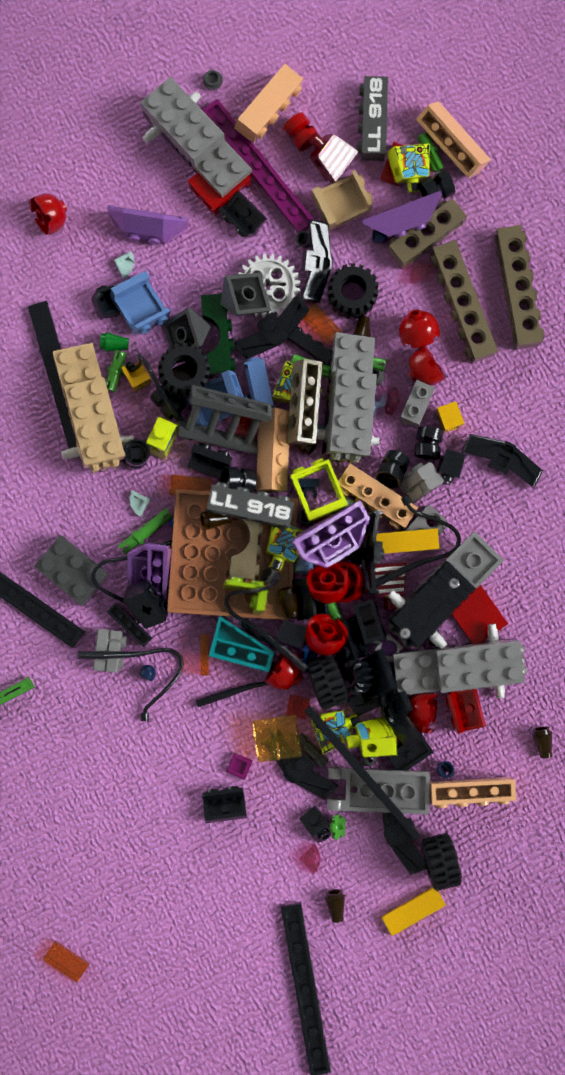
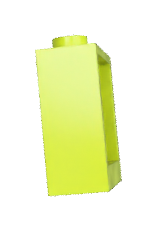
[290,459,348,523]

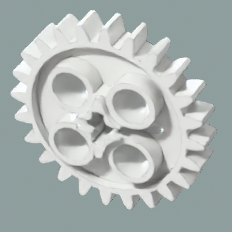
[238,253,301,318]

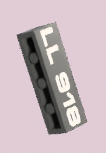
[357,76,388,161]
[206,483,294,529]

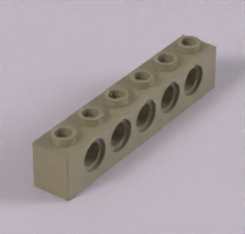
[494,225,544,350]
[429,240,498,364]

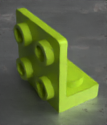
[223,577,268,615]

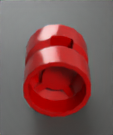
[283,112,320,152]

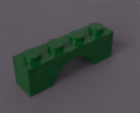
[201,293,236,379]

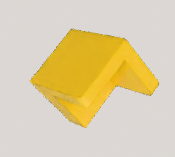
[122,362,152,392]
[435,402,465,434]

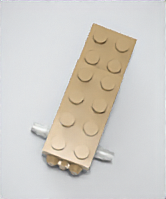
[52,343,134,474]

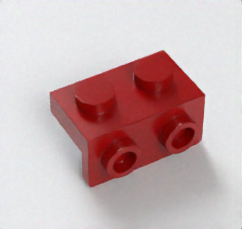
[446,689,486,734]

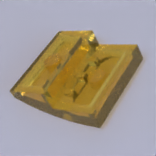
[252,714,302,762]

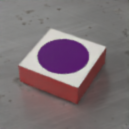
[374,634,403,663]

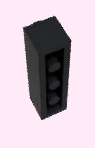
[288,326,333,365]
[107,602,153,647]

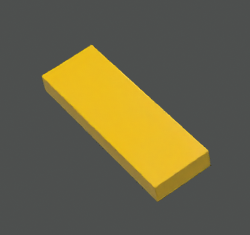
[376,528,440,554]
[381,887,446,936]

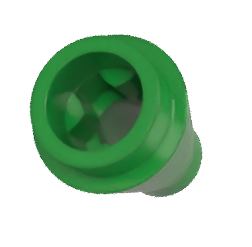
[99,332,129,352]

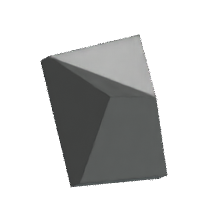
[221,272,271,316]
[163,308,211,349]

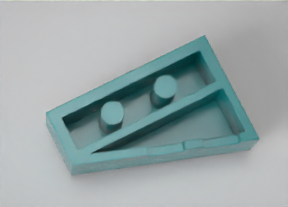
[209,616,274,672]

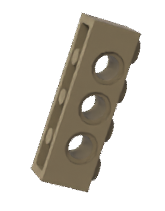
[388,198,467,270]
[287,359,322,446]

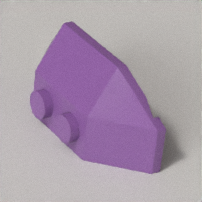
[362,191,442,238]
[107,205,188,245]
[292,501,370,568]
[127,543,171,603]

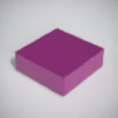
[226,752,253,780]

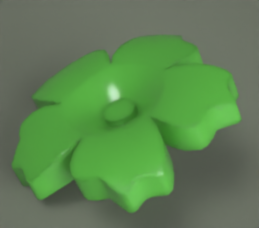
[330,814,346,840]

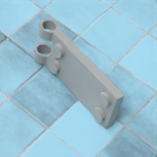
[327,767,430,815]

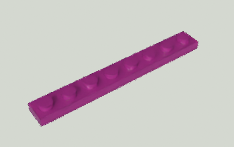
[202,99,314,233]

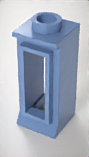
[244,357,274,408]

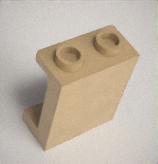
[311,170,374,231]

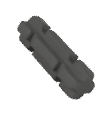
[295,733,329,768]

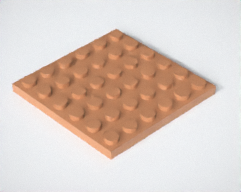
[167,489,298,620]

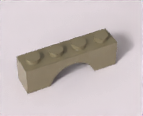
[228,518,263,580]

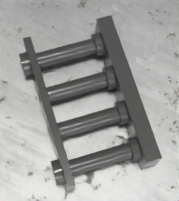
[178,385,272,454]

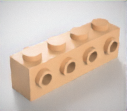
[235,64,303,143]
[416,101,491,178]
[256,408,289,493]
[338,463,418,530]
[429,777,516,808]

